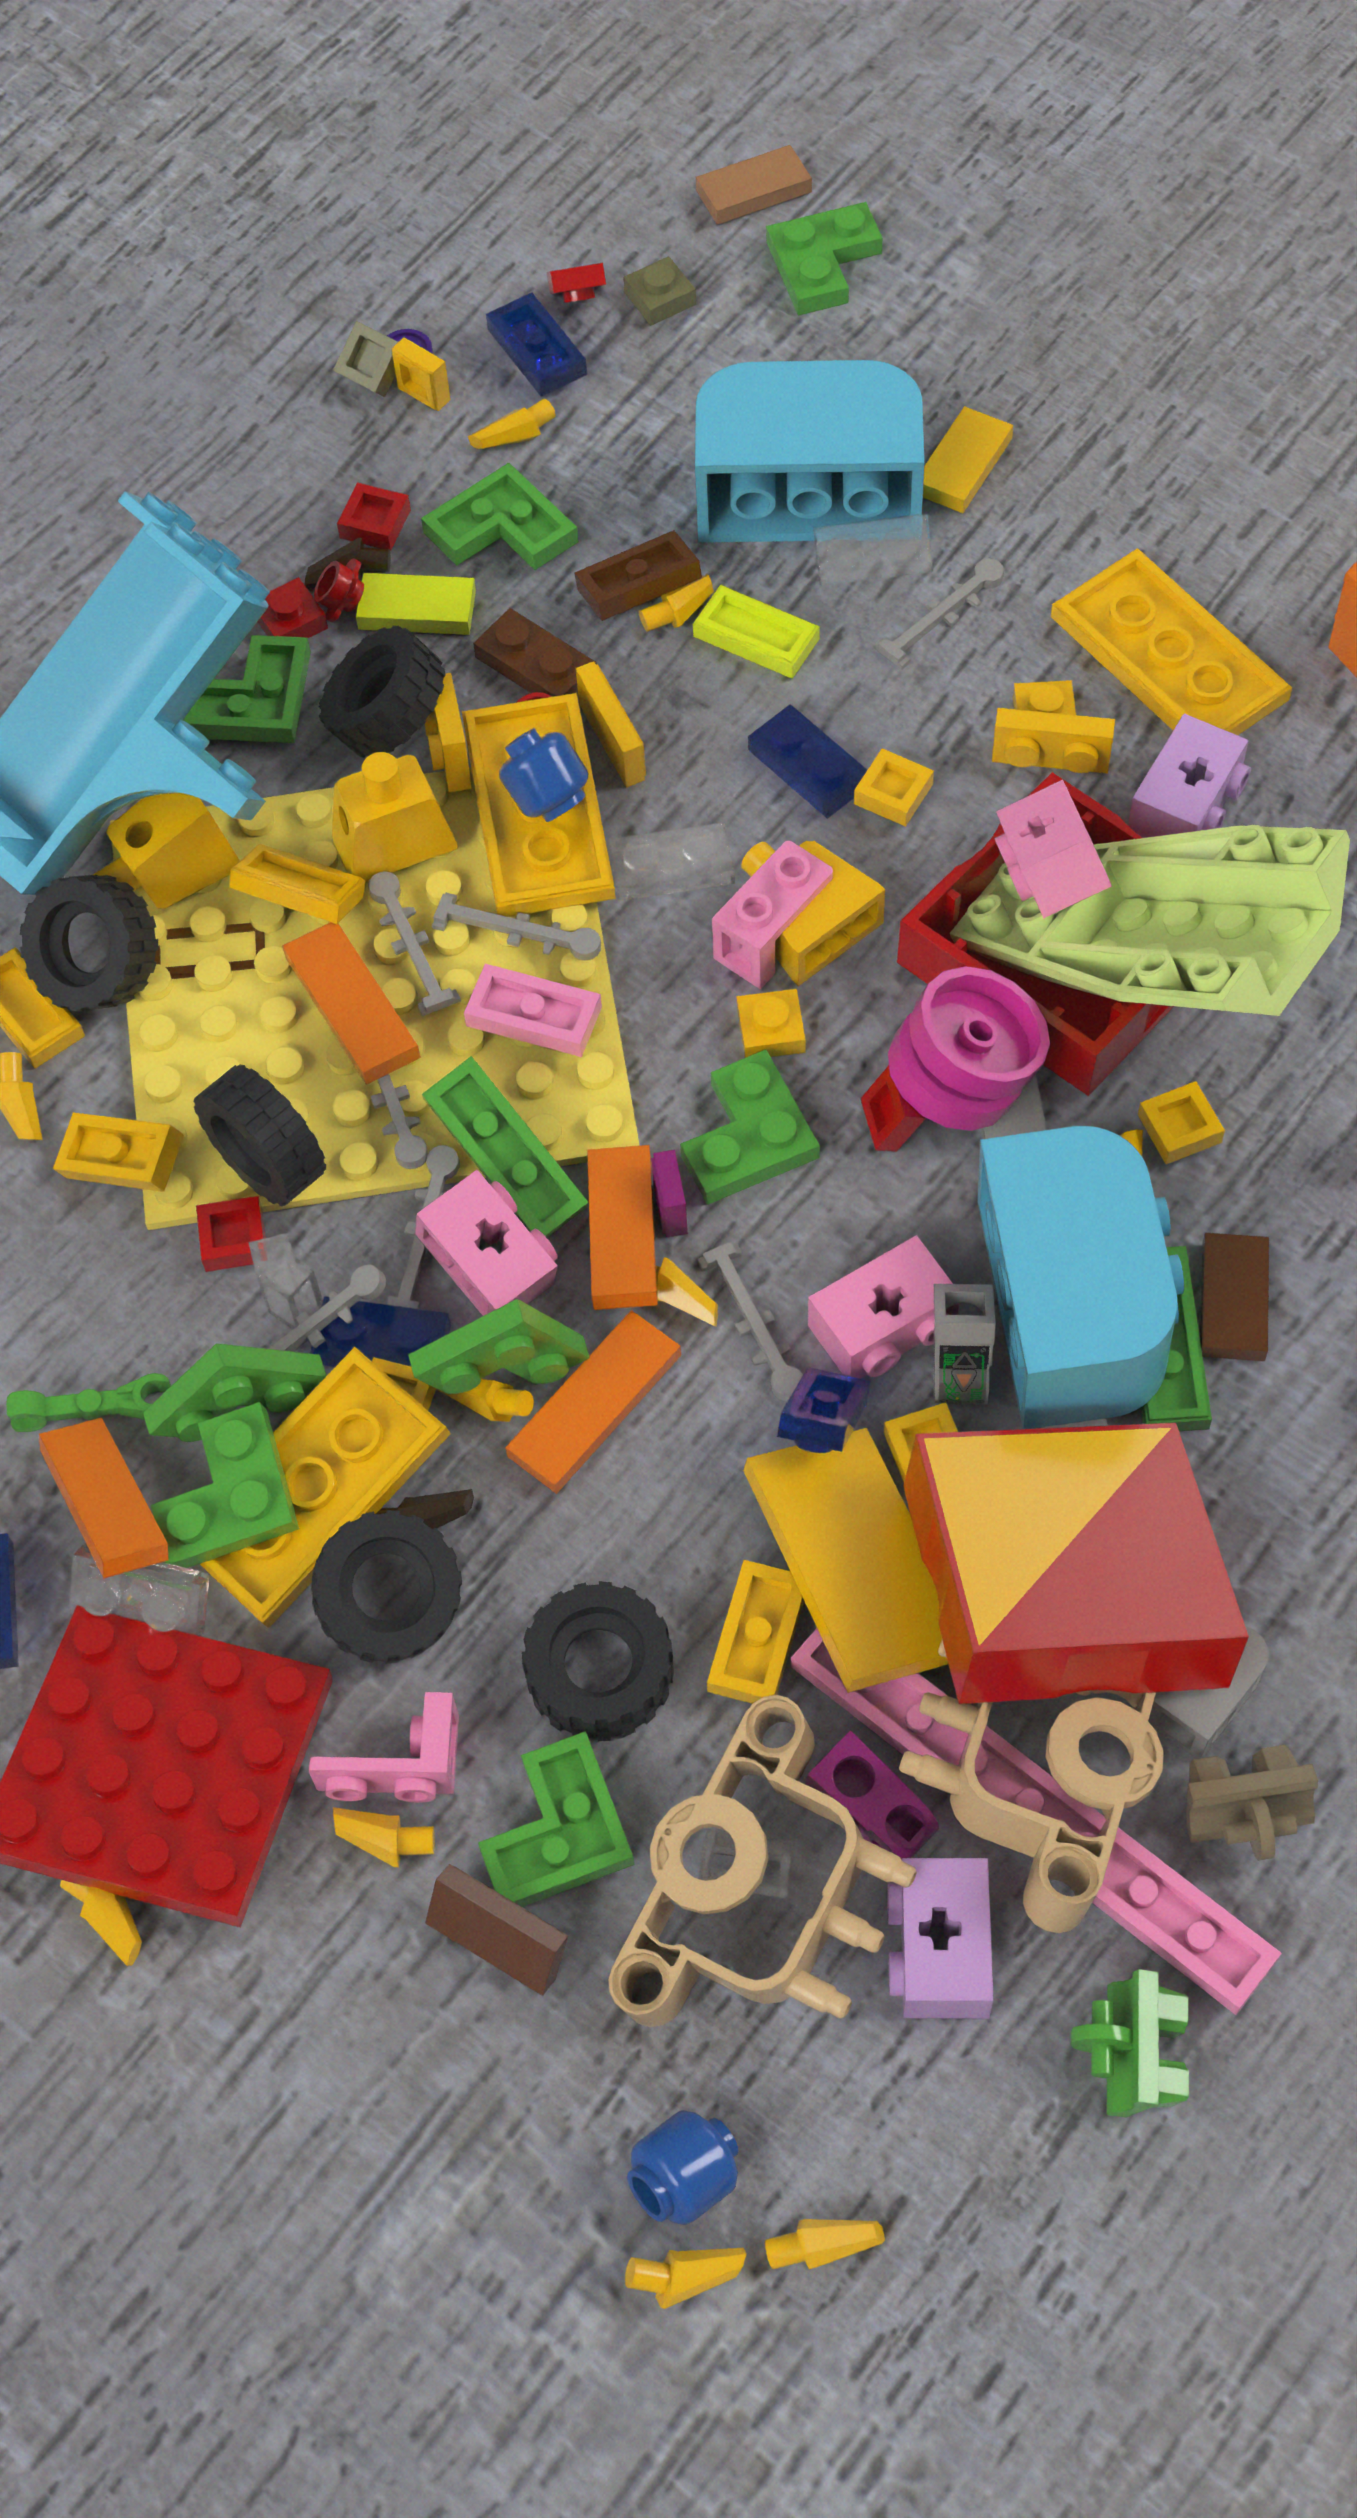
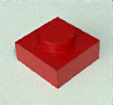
[547,263,606,303]
[337,482,411,551]
[257,577,328,638]
[860,1065,926,1152]
[196,1196,268,1272]

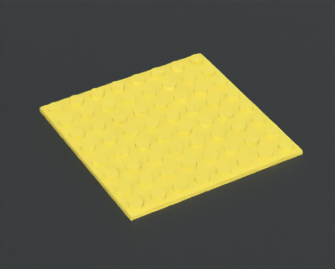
[110,767,640,1230]

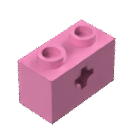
[994,780,1112,918]
[415,1170,558,1316]
[808,1235,959,1384]

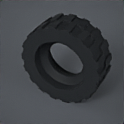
[319,626,445,758]
[20,875,158,1011]
[193,1064,326,1206]
[311,1510,462,1664]
[522,1581,674,1742]

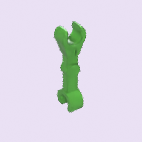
[6,1373,171,1432]

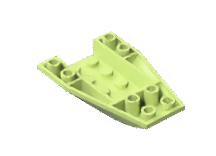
[950,825,1350,1016]

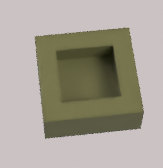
[623,256,696,326]
[333,321,398,397]

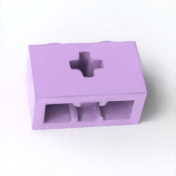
[1128,713,1251,838]
[887,1858,993,2019]

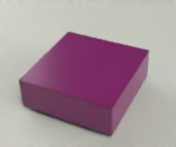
[651,1150,688,1238]

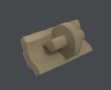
[1186,1745,1318,1861]

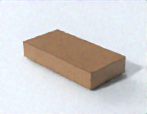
[696,145,812,225]

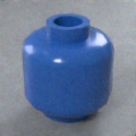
[499,728,588,822]
[627,2110,738,2225]

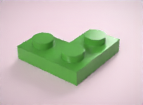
[766,202,883,316]
[421,463,579,570]
[183,635,311,743]
[680,1050,820,1205]
[408,1299,590,1395]
[143,1343,327,1442]
[151,1402,299,1573]
[478,1731,635,1907]

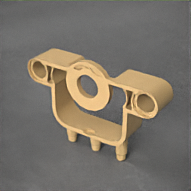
[899,1640,1163,1933]
[608,1695,917,2027]

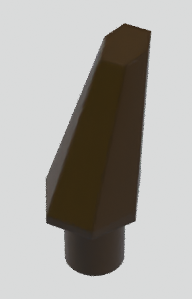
[304,538,391,589]
[376,1489,474,1529]

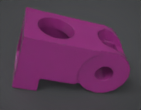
[805,1730,939,1860]

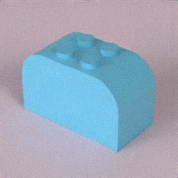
[695,360,925,542]
[978,1126,1184,1429]

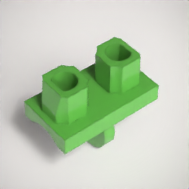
[1070,1969,1189,2118]

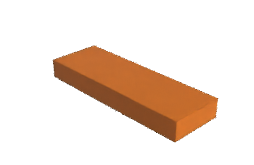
[282,922,421,1085]
[587,1145,658,1310]
[505,1310,682,1494]
[39,1417,168,1579]

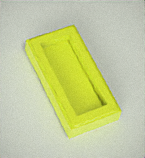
[356,573,476,635]
[693,585,820,679]

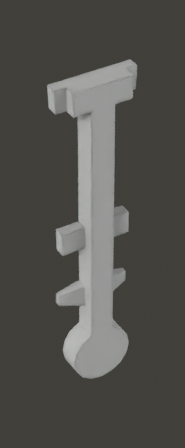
[874,558,1004,670]
[369,871,461,1016]
[432,892,601,961]
[371,1074,428,1169]
[380,1145,460,1319]
[697,1242,804,1401]
[269,1264,386,1352]

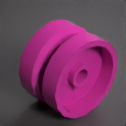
[888,966,1050,1131]

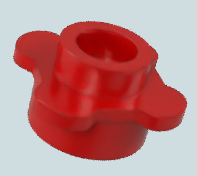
[314,558,364,622]

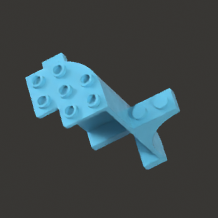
[0,491,270,895]

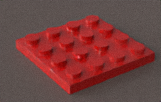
[0,1605,333,1928]

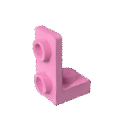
[712,841,833,990]
[309,1692,459,1803]

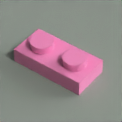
[464,964,602,1057]

